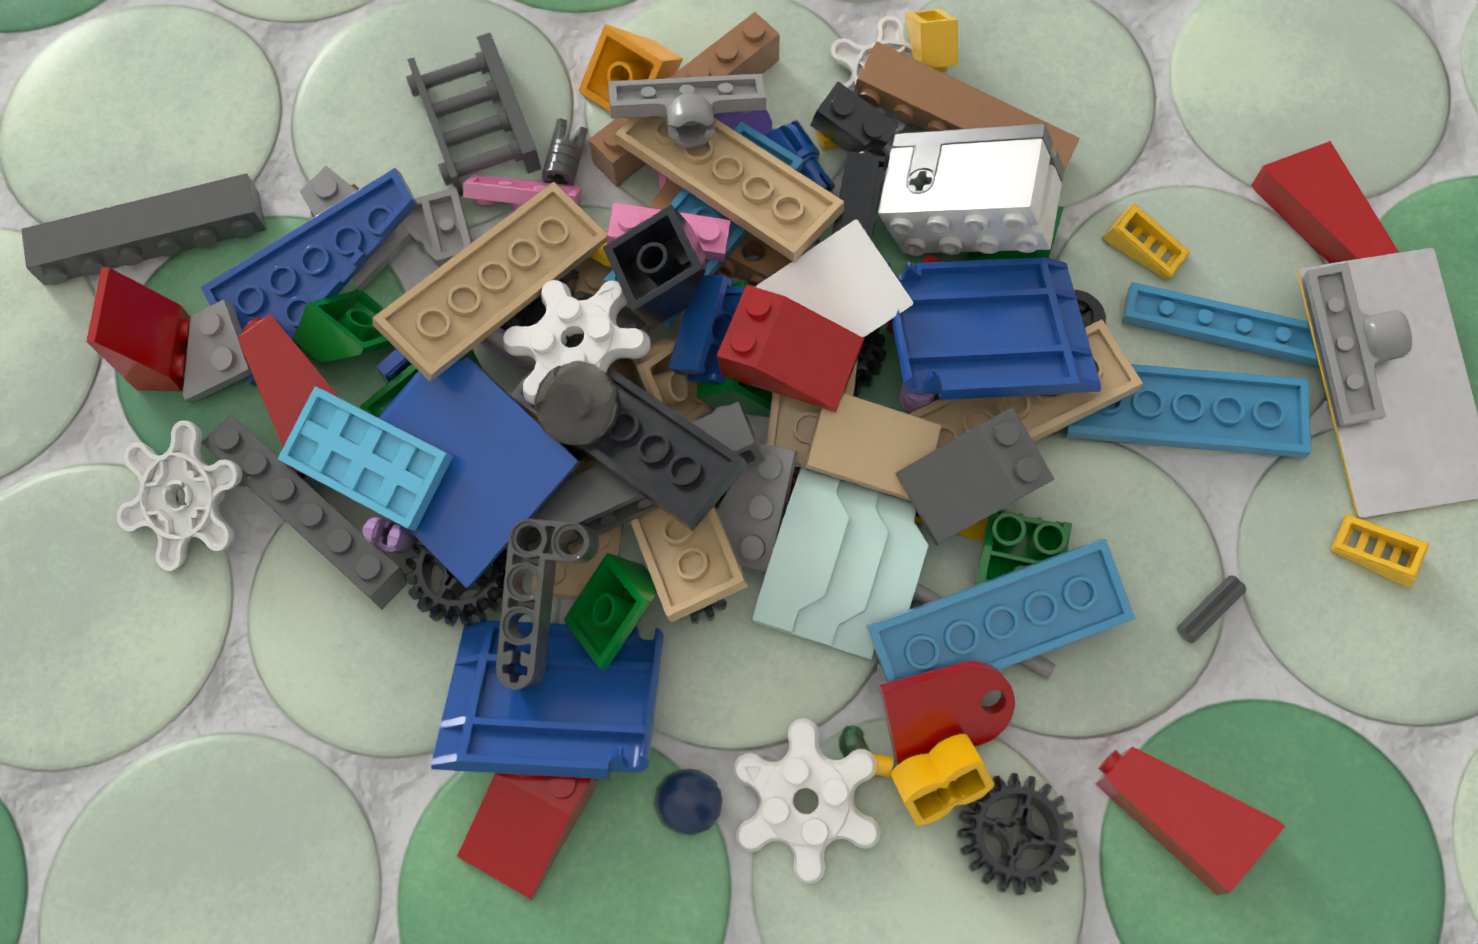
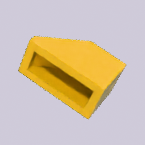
[905,9,958,73]

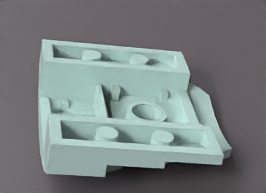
[752,464,928,660]

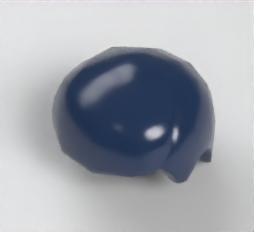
[653,768,723,836]

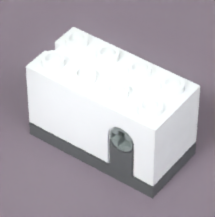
[878,123,1064,256]

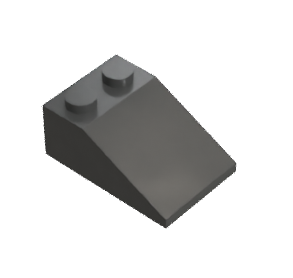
[895,407,1055,545]

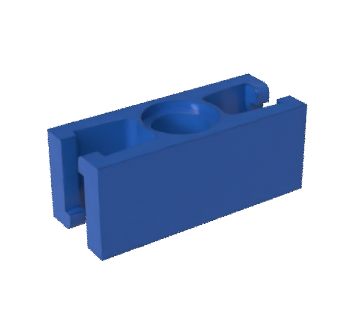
[668,275,745,385]

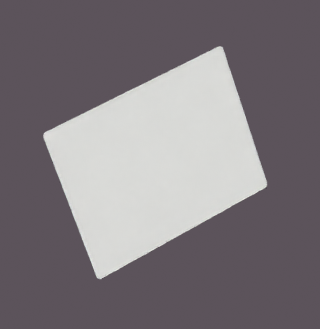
[755,220,913,338]

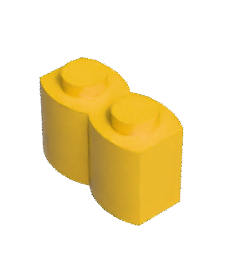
[890,734,995,826]

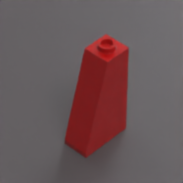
[1252,141,1399,263]
[238,314,340,479]
[1095,746,1286,895]

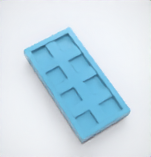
[278,386,453,531]

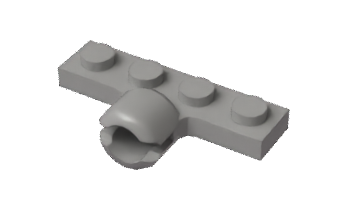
[608,74,766,148]
[1304,262,1412,427]

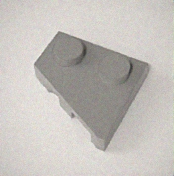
[400,187,472,267]
[183,300,252,403]

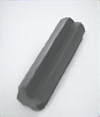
[1177,575,1246,643]

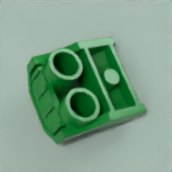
[975,509,1072,585]

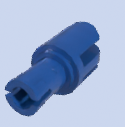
[766,120,835,192]

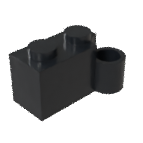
[810,81,899,174]

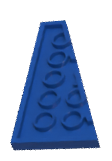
[201,168,418,387]

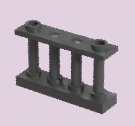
[406,32,542,197]

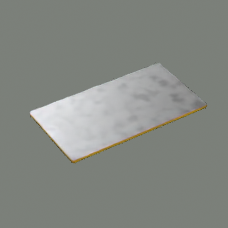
[1297,248,1478,519]

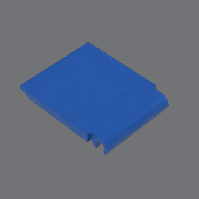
[887,257,1102,400]
[378,356,580,589]
[431,620,664,779]

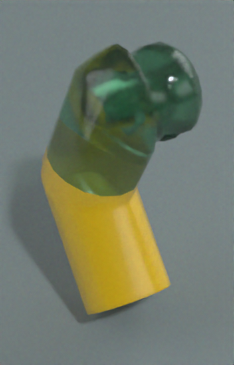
[838,725,894,778]

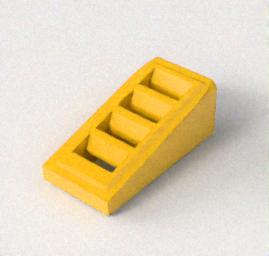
[1102,203,1190,281]
[1331,514,1430,588]

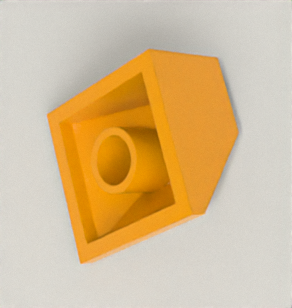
[578,25,683,111]

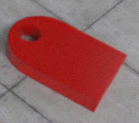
[879,661,1015,765]

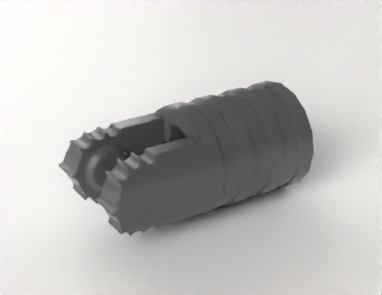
[542,118,588,186]

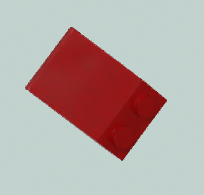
[86,267,191,391]
[716,285,864,412]
[457,773,598,900]

